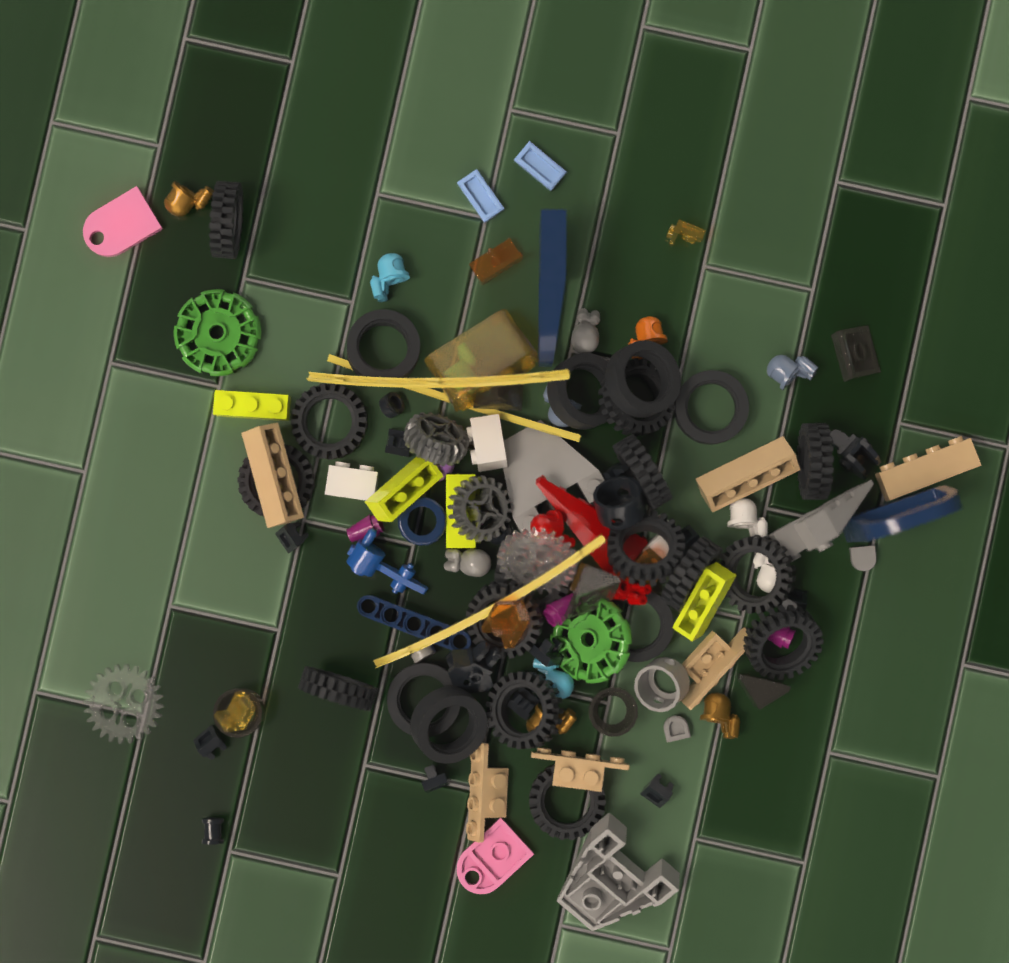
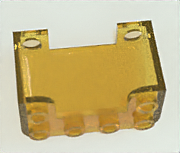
[424,309,538,412]

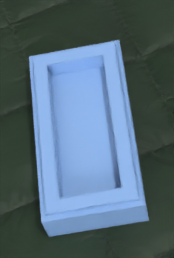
[514,141,567,191]
[457,169,504,223]

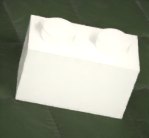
[466,414,508,472]
[325,462,379,501]

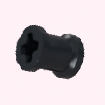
[202,817,224,845]

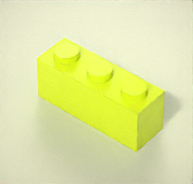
[213,390,291,421]
[365,457,443,522]
[446,474,481,548]
[672,562,737,641]

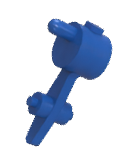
[346,528,428,595]

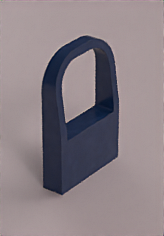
[538,209,566,367]
[843,485,963,543]

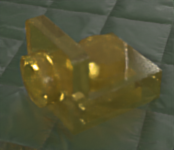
[666,220,706,247]
[214,691,256,732]

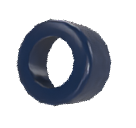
[398,497,446,546]

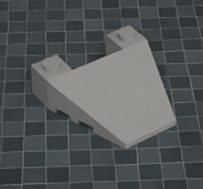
[503,420,605,540]
[768,480,873,562]
[557,812,680,931]

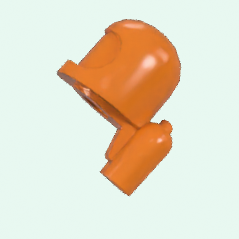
[628,316,668,360]

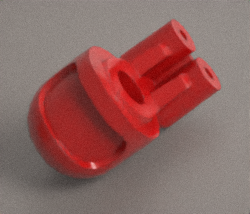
[530,510,575,550]
[600,571,652,605]

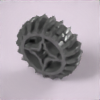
[403,412,470,467]
[447,475,513,542]

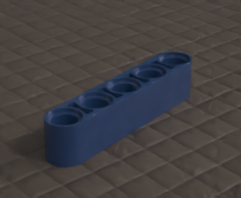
[357,595,471,650]

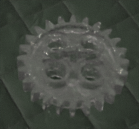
[497,527,578,594]
[83,664,164,744]

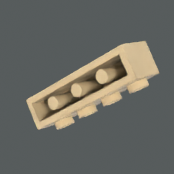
[242,423,304,528]
[696,436,800,513]
[875,436,981,501]

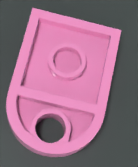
[83,186,163,257]
[457,818,534,894]

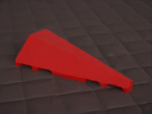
[536,475,648,574]

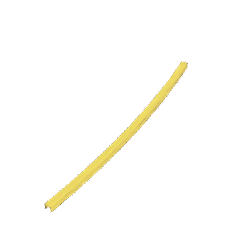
[327,354,581,442]
[306,369,570,388]
[373,535,606,668]

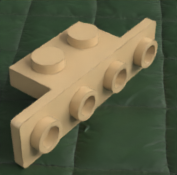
[681,628,748,710]
[466,742,509,842]
[531,747,630,792]

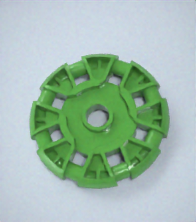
[174,289,261,377]
[550,594,632,684]

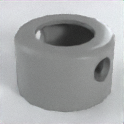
[634,657,690,712]

